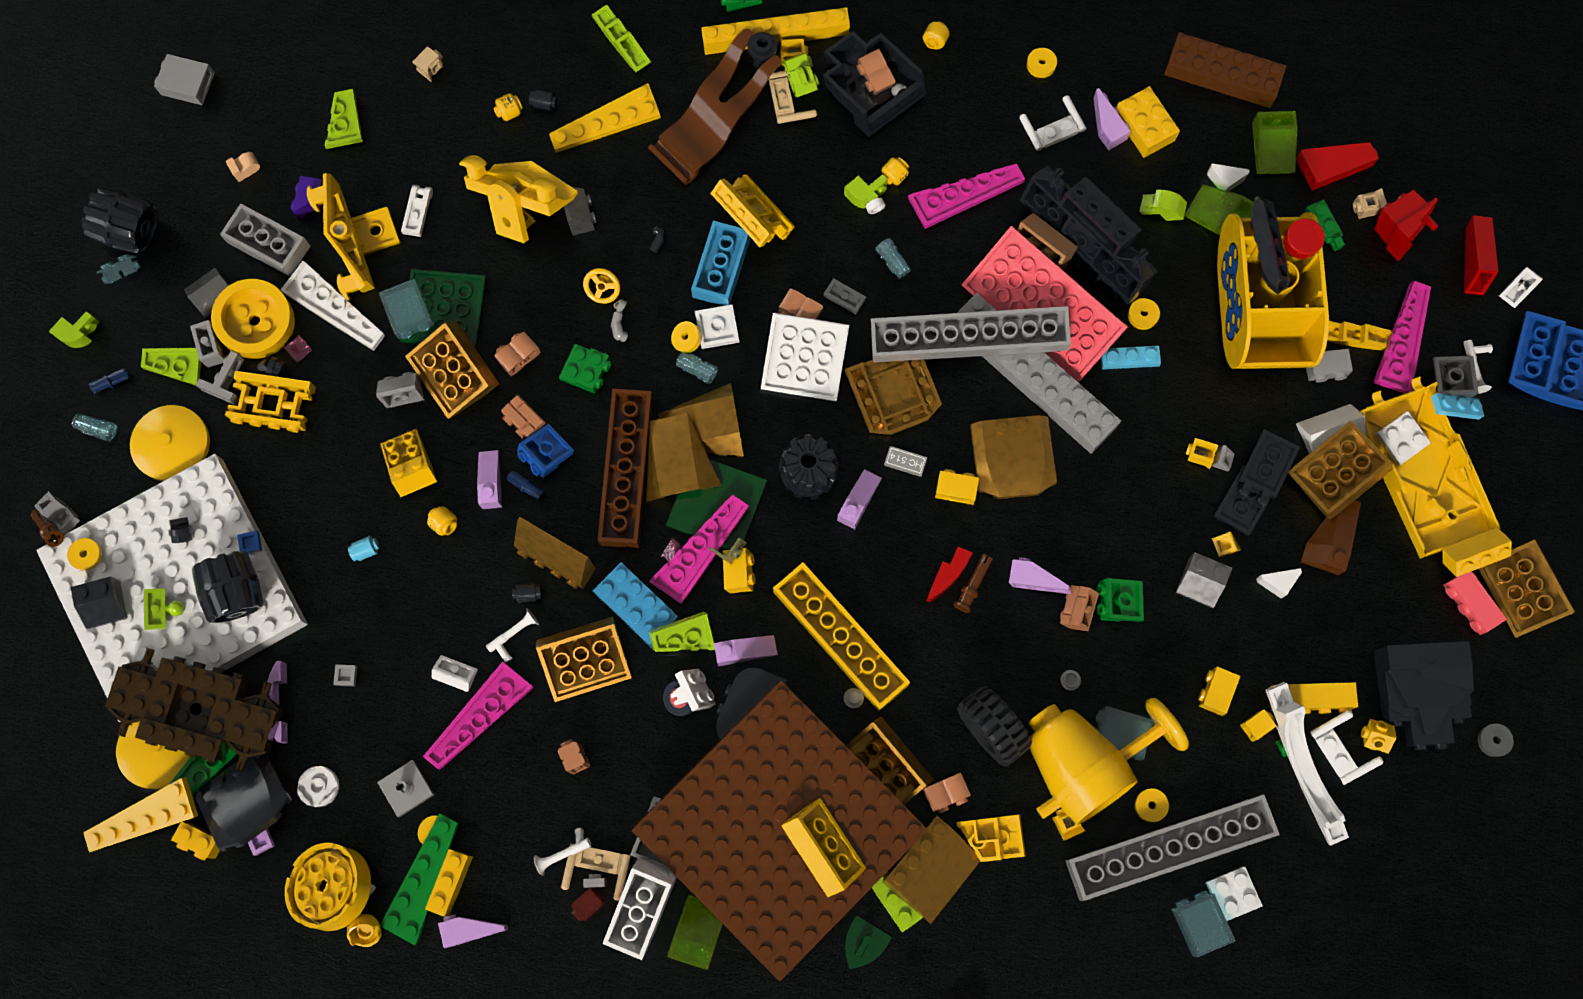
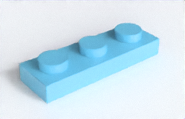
[1101,346,1161,369]
[1431,393,1484,420]

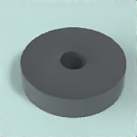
[1478,724,1514,757]

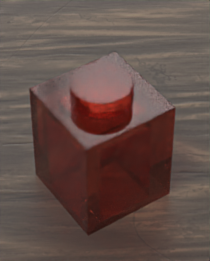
[571,888,605,921]

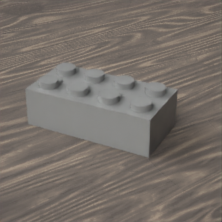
[220,204,310,277]

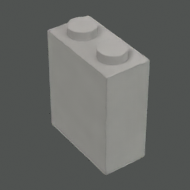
[154,54,215,105]

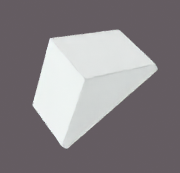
[1207,164,1249,195]
[1500,267,1543,308]
[1257,568,1302,598]

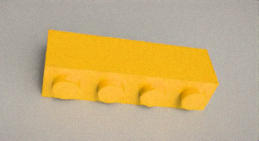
[1269,683,1358,714]

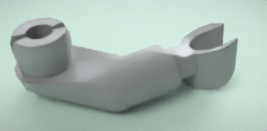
[611,299,628,342]

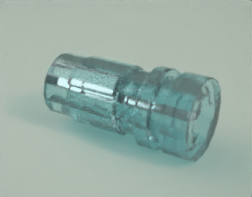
[875,238,911,279]
[676,352,718,384]
[72,414,117,441]

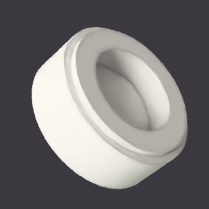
[866,198,885,214]

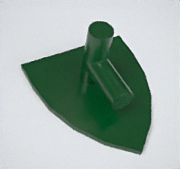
[845,915,892,969]

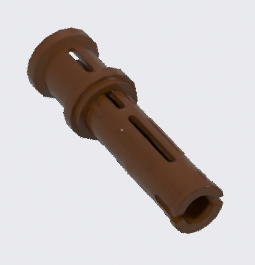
[31,509,64,547]
[953,554,993,613]

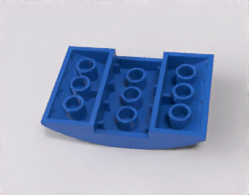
[1508,311,1583,410]

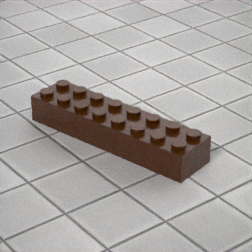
[598,389,653,548]

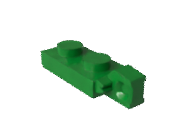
[1305,200,1345,252]

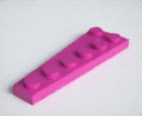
[908,164,1025,229]
[1374,281,1431,394]
[649,495,749,604]
[423,662,534,770]

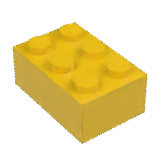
[1116,86,1180,158]

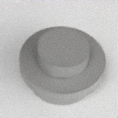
[1060,670,1081,690]
[844,688,864,709]

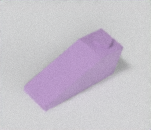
[477,450,502,509]
[837,469,882,529]
[1009,558,1072,594]
[714,635,778,666]
[438,914,508,948]

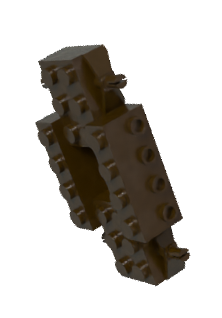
[105,648,283,771]

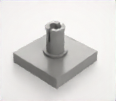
[377,760,434,817]

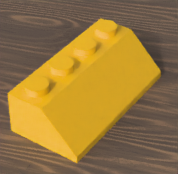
[781,798,866,897]

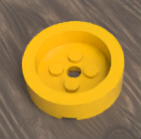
[211,279,295,359]
[285,843,371,931]

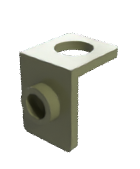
[709,537,746,564]

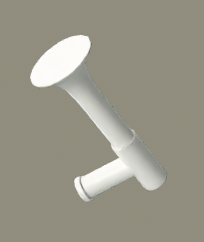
[1463,340,1493,394]
[486,608,539,663]
[534,828,591,876]

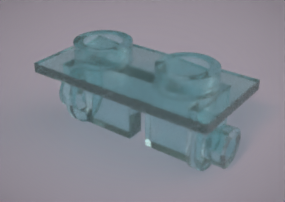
[97,254,140,284]

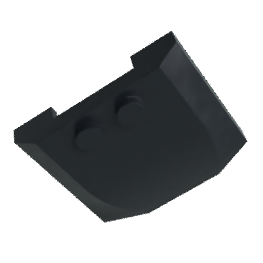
[195,754,292,852]

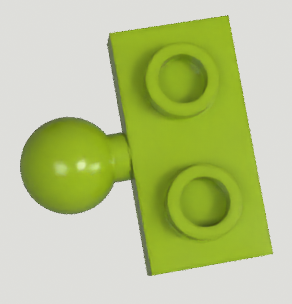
[143,588,185,630]

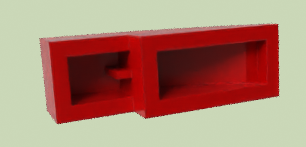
[926,547,972,602]

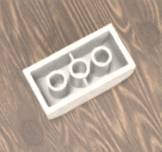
[603,857,676,960]

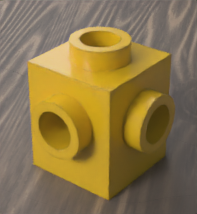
[1361,719,1396,754]

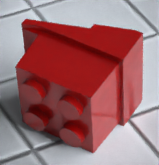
[1374,190,1439,261]

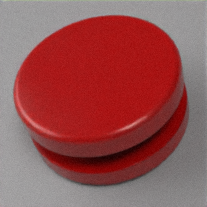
[1283,219,1325,259]

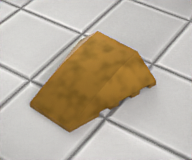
[658,383,744,457]
[646,413,722,502]

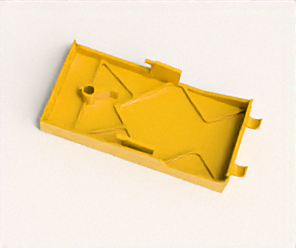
[1360,377,1500,559]

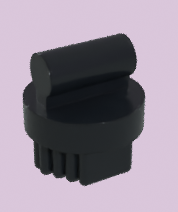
[257,357,286,377]
[168,517,192,543]

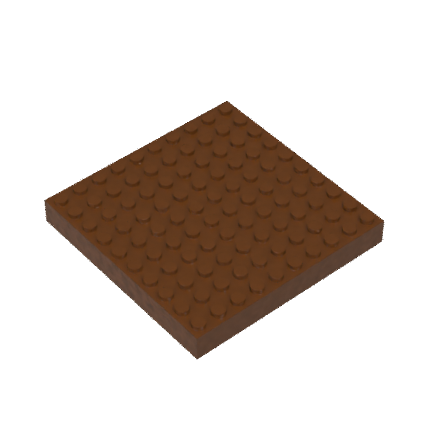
[631,680,928,981]

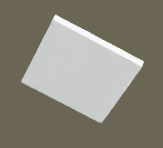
[761,313,849,401]

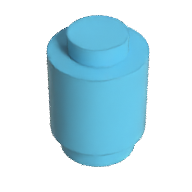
[348,536,380,561]

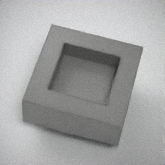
[333,665,358,686]
[583,874,607,888]

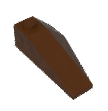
[1300,500,1361,575]

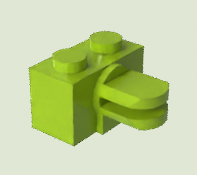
[782,53,819,97]

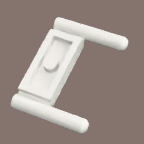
[1019,95,1086,151]
[1310,710,1383,785]

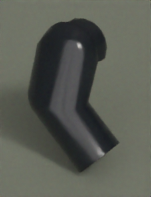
[649,226,666,253]

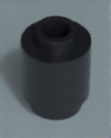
[529,89,558,111]
[512,582,541,603]

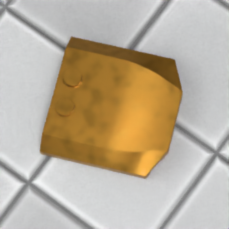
[845,359,942,435]
[970,415,1057,499]

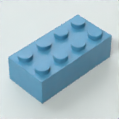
[691,221,750,306]
[593,563,679,648]

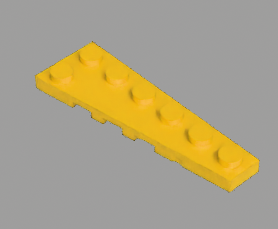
[549,84,661,153]
[84,777,198,852]

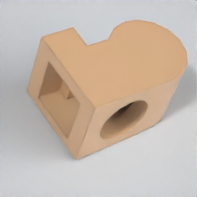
[226,152,260,182]

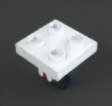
[663,669,716,716]

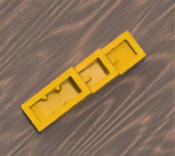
[1327,321,1392,351]

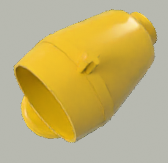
[1029,698,1189,825]

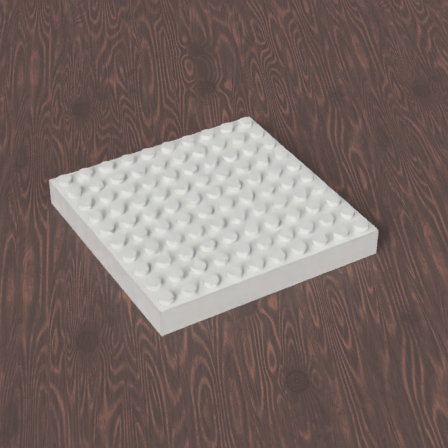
[36,454,308,722]

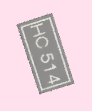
[884,446,927,477]

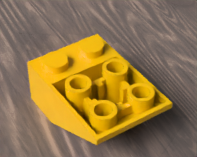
[381,429,437,497]

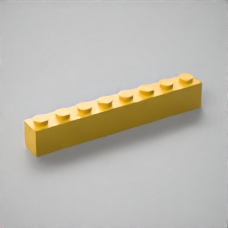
[701,8,850,55]

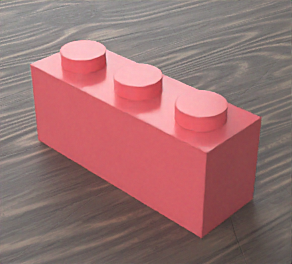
[1444,571,1507,635]

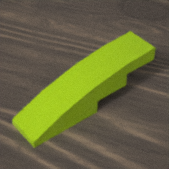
[592,5,651,73]

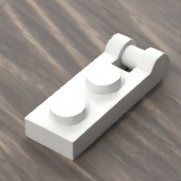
[401,185,433,237]

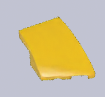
[957,815,1026,862]

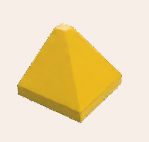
[1212,531,1241,557]

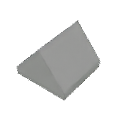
[1212,445,1234,471]

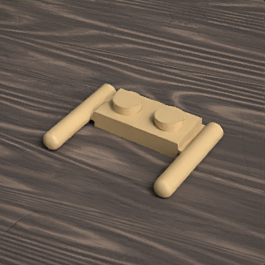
[768,70,817,124]
[561,844,631,901]

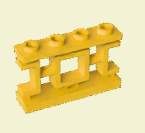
[711,174,794,247]
[225,371,316,432]

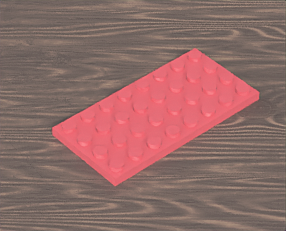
[962,226,1128,383]

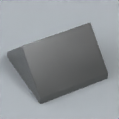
[184,268,229,318]

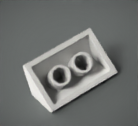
[1296,404,1366,454]

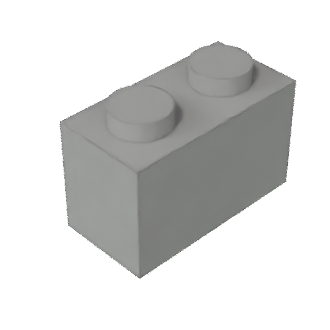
[190,320,225,368]
[1306,349,1353,382]

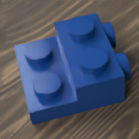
[517,424,574,478]

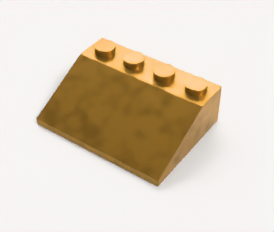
[405,321,499,419]
[1288,420,1393,520]
[514,517,596,589]
[1479,540,1575,638]
[536,617,632,702]
[846,717,934,805]
[882,816,980,924]

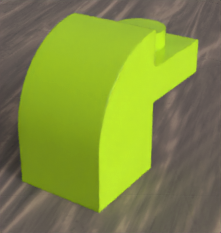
[844,174,888,208]
[1139,190,1187,221]
[49,312,99,348]

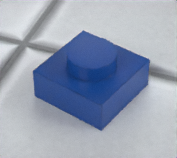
[237,530,262,554]

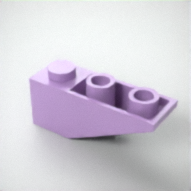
[1094,88,1131,150]

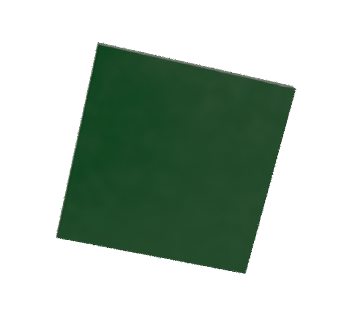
[400,269,487,349]
[666,459,767,550]

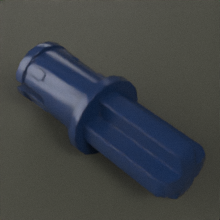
[89,368,130,394]
[507,471,544,501]

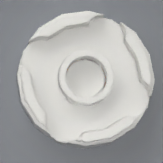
[297,766,339,807]

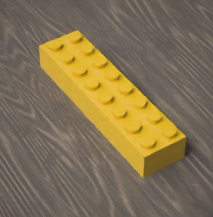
[773,563,910,711]

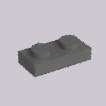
[824,278,866,315]

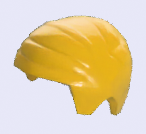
[347,914,381,947]

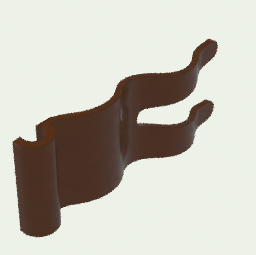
[648,29,781,185]

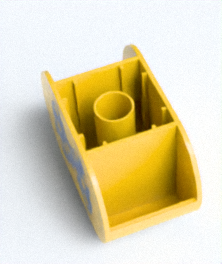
[1217,212,1329,369]

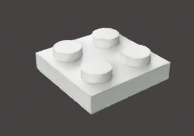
[695,305,739,349]
[1375,411,1430,466]
[1206,867,1262,922]

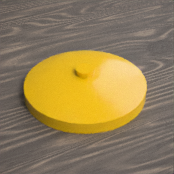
[130,405,210,481]
[116,722,191,790]

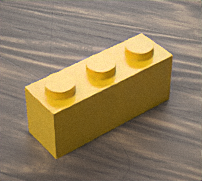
[1443,528,1512,577]
[425,849,473,917]

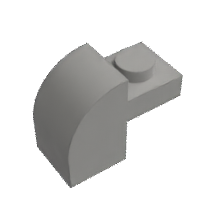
[35,491,80,534]

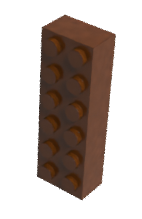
[1164,32,1286,108]

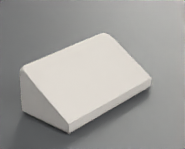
[432,655,477,692]

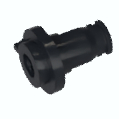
[747,32,777,70]

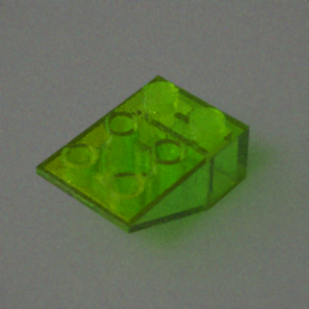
[1252,111,1297,174]
[1184,185,1254,235]
[667,895,723,970]

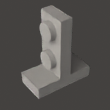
[196,351,244,405]

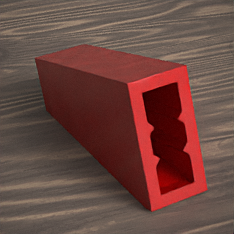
[1296,142,1379,191]
[1464,216,1498,295]

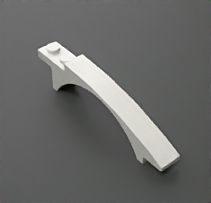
[1265,682,1349,845]

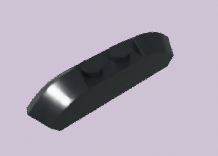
[1251,196,1291,294]

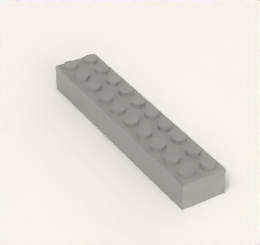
[957,293,1121,454]
[871,306,1071,362]
[1066,795,1280,901]

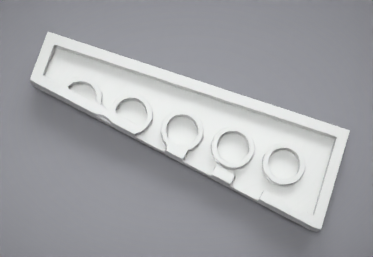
[281,261,385,351]

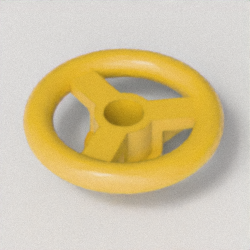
[583,268,620,304]

